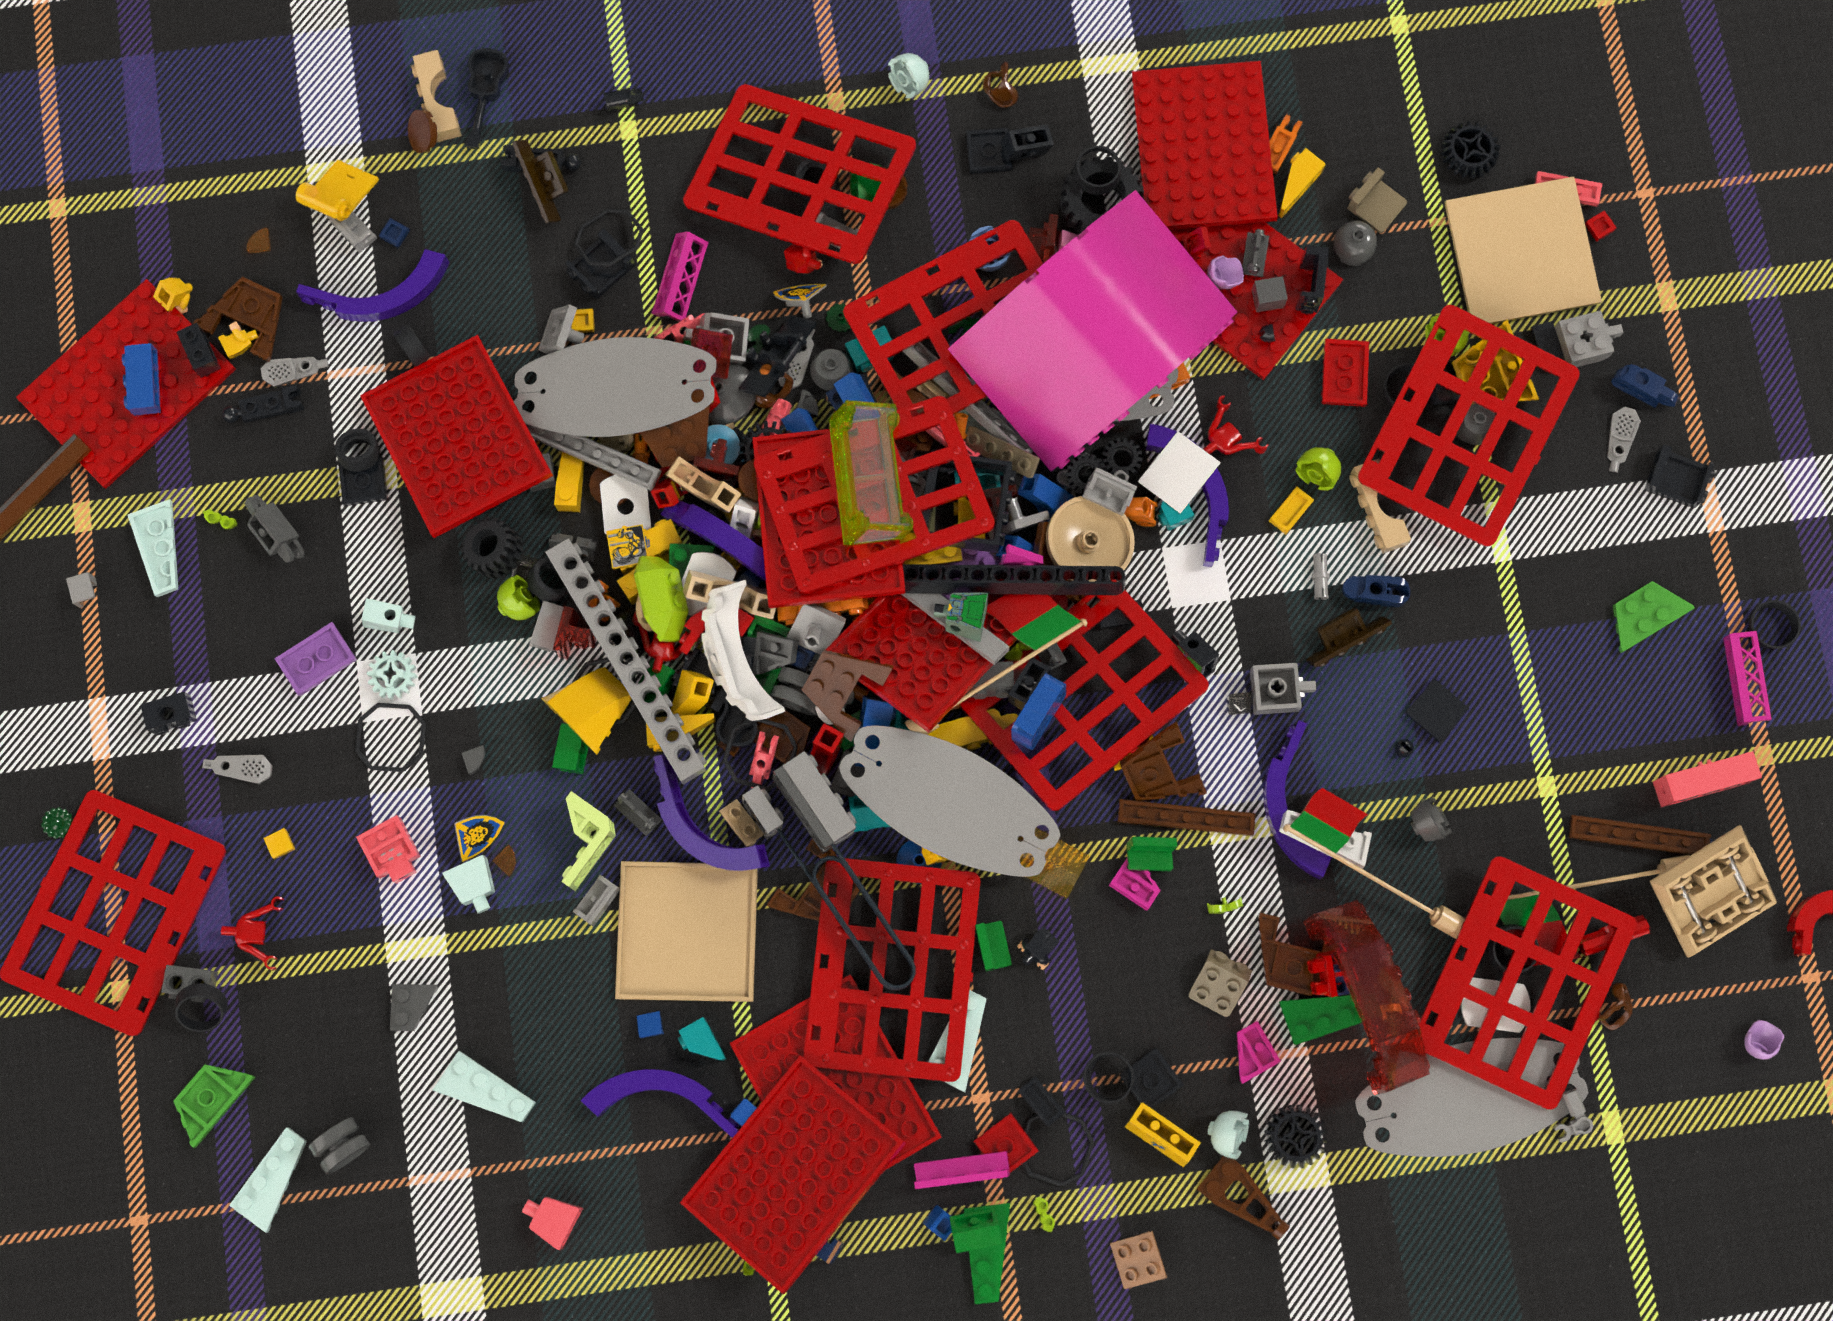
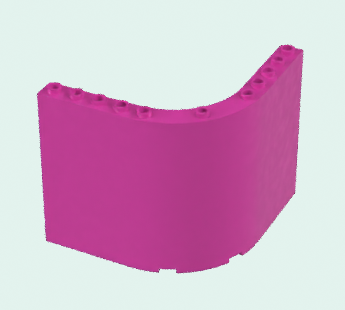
[948,190,1237,471]

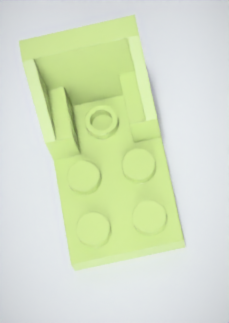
[562,791,616,891]

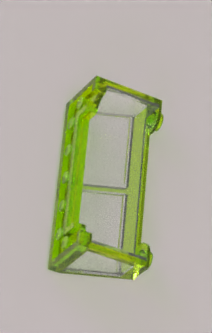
[828,400,913,545]

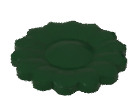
[826,303,851,332]
[41,807,73,839]

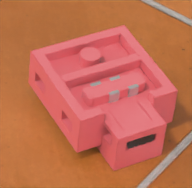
[356,815,421,884]

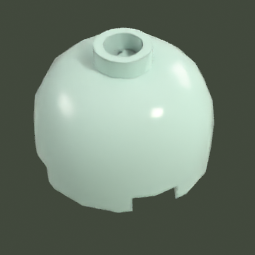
[888,53,929,99]
[1208,1110,1249,1159]

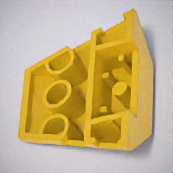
[1452,319,1539,403]
[541,667,632,755]

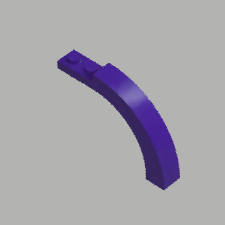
[296,249,449,322]
[1146,424,1229,567]
[660,499,766,583]
[1263,720,1332,880]
[654,755,770,871]
[581,1069,741,1138]

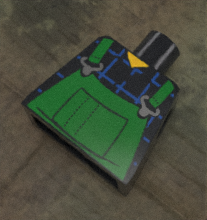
[1171,629,1219,678]

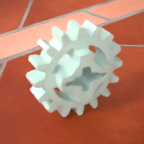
[367,650,418,700]

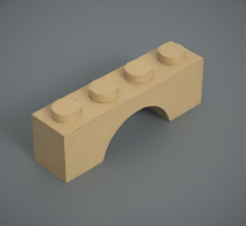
[411,50,462,142]
[1350,459,1411,554]
[683,570,776,619]

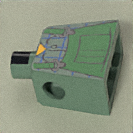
[934,593,988,642]

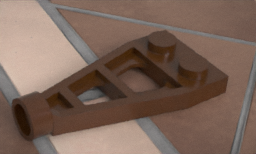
[1196,1156,1290,1240]

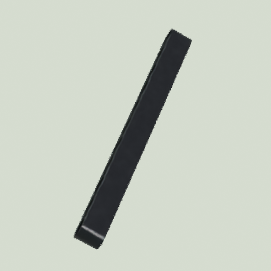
[902,564,1126,595]

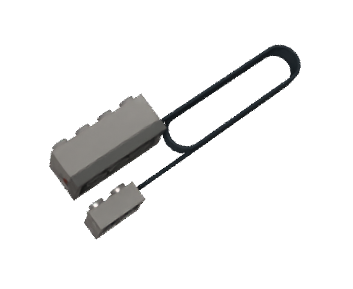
[742,751,916,990]

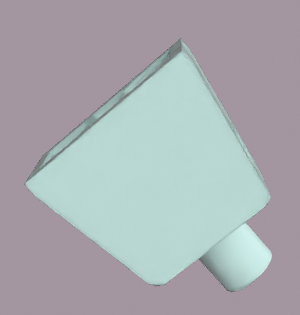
[362,598,416,633]
[443,855,495,914]

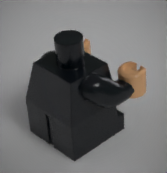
[1017,926,1060,970]

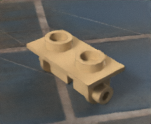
[719,799,764,847]

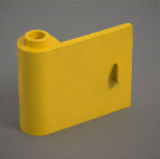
[296,159,379,221]

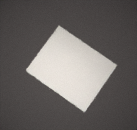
[1138,431,1220,514]

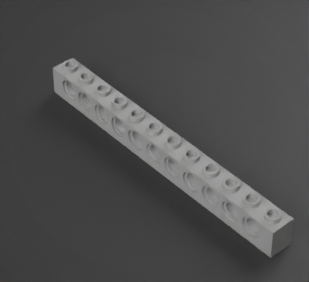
[546,538,707,785]

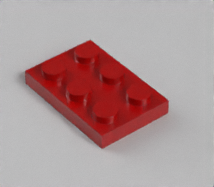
[1321,338,1369,407]

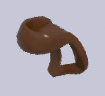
[983,62,1018,107]
[754,372,794,408]
[1598,983,1633,1030]

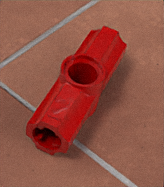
[1579,915,1650,957]

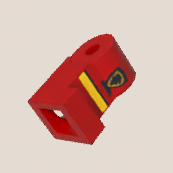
[651,478,688,508]

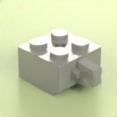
[1555,311,1624,367]
[683,313,749,365]
[1250,663,1316,715]

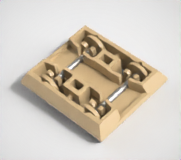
[1650,825,1777,958]

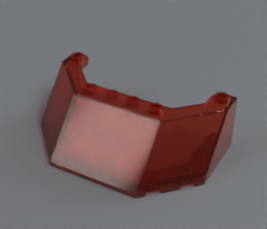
[1303,900,1430,1095]

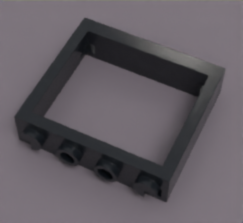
[922,451,1016,553]

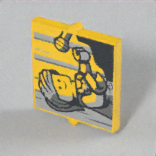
[606,525,648,569]

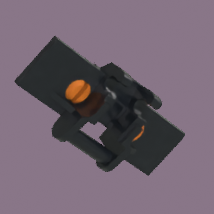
[738,316,817,397]

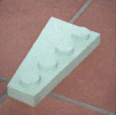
[128,499,178,597]
[929,990,986,1092]
[433,1051,536,1122]
[229,1127,307,1233]

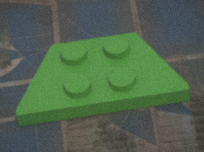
[1613,581,1695,653]
[174,1064,256,1148]

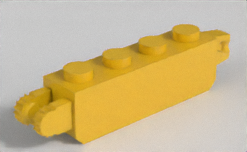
[928,709,1019,751]

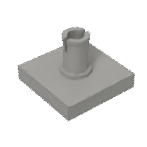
[538,305,584,353]
[988,497,1050,540]
[786,604,846,655]

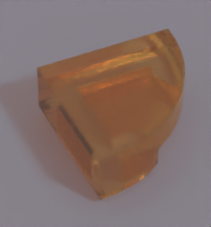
[247,228,270,253]
[492,844,516,877]

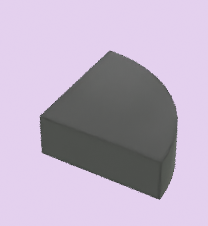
[797,390,819,418]
[462,745,485,775]

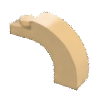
[666,456,741,512]

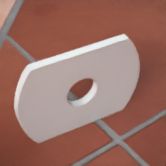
[600,475,651,535]
[681,552,737,616]
[1460,978,1530,1033]

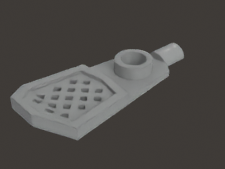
[778,329,815,390]
[261,357,329,388]
[1607,407,1641,473]
[202,755,273,784]

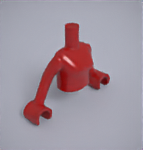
[1203,395,1269,455]
[633,611,704,673]
[221,896,284,971]

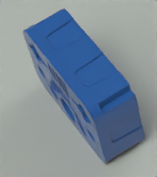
[1011,673,1066,751]

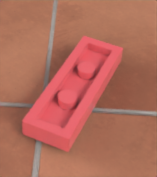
[1534,171,1602,207]

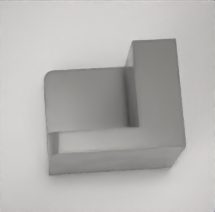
[66,572,97,608]

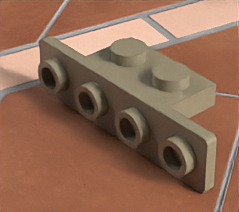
[964,426,1040,478]

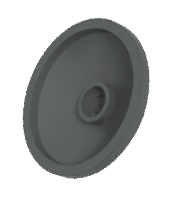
[709,363,756,425]

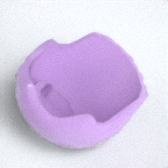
[1207,256,1244,289]
[1744,1020,1784,1060]

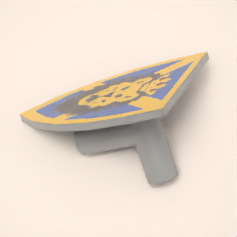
[773,284,827,318]
[454,815,505,862]

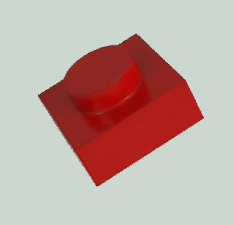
[1585,211,1617,242]

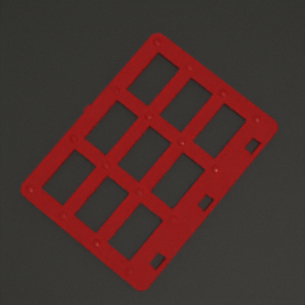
[683,84,916,264]
[843,220,1043,417]
[1358,305,1580,547]
[754,396,995,594]
[959,580,1209,811]
[0,790,226,1036]
[1412,856,1637,1110]
[804,858,980,1082]

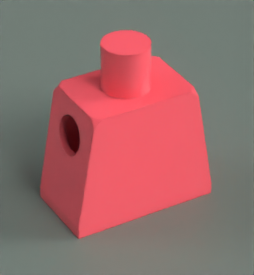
[522,1197,583,1250]

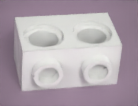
[730,496,759,542]

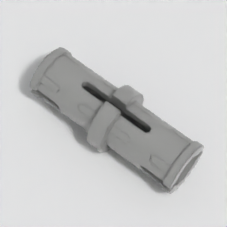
[1312,553,1330,600]

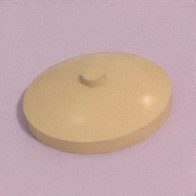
[1046,496,1135,582]

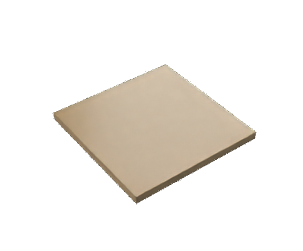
[1445,177,1602,324]
[615,861,758,1002]

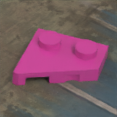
[999,544,1043,565]
[1109,859,1160,911]
[1236,1021,1281,1084]

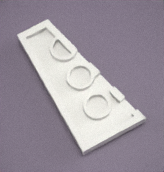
[1279,810,1372,869]

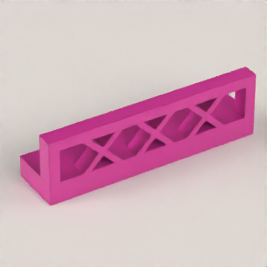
[652,231,708,322]
[1723,631,1771,726]
[914,1151,1010,1189]

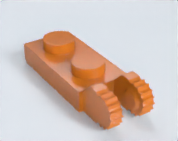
[1269,114,1303,174]

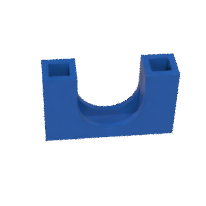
[781,372,882,433]
[995,474,1074,559]

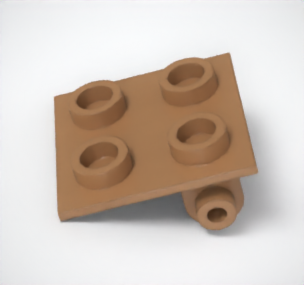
[1110,1231,1167,1289]

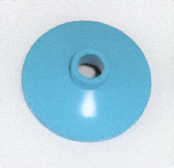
[700,424,740,469]

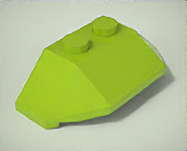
[634,556,689,642]

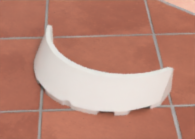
[701,580,785,721]

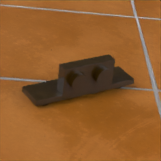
[512,140,569,223]
[1306,608,1392,668]

